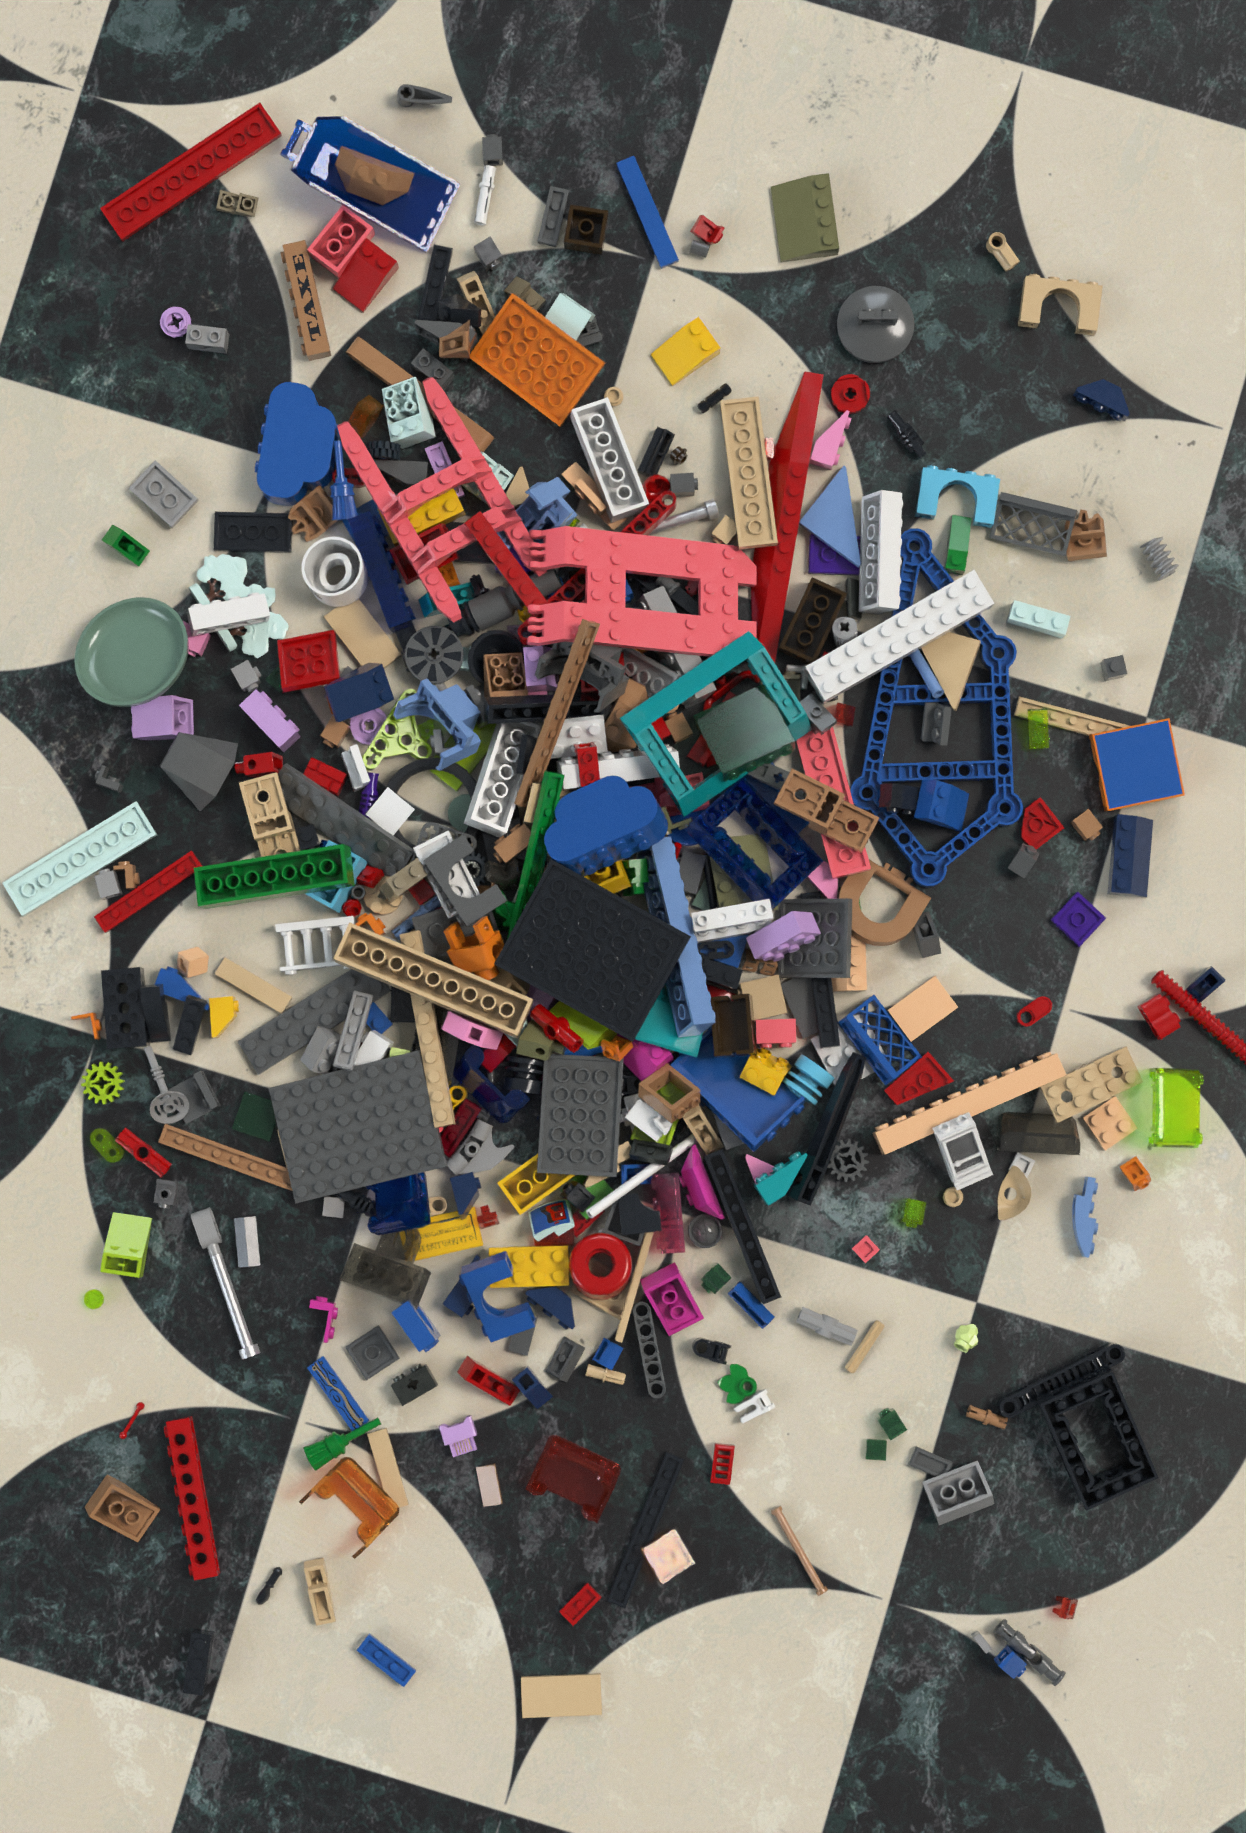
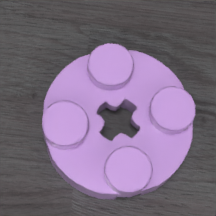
[350,708,389,745]

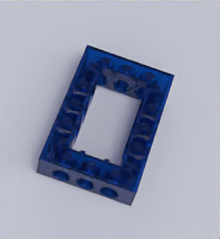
[685,777,824,910]

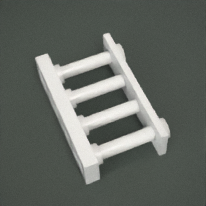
[691,899,773,944]
[275,916,356,975]

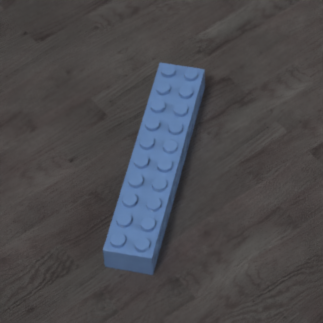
[635,837,715,1037]

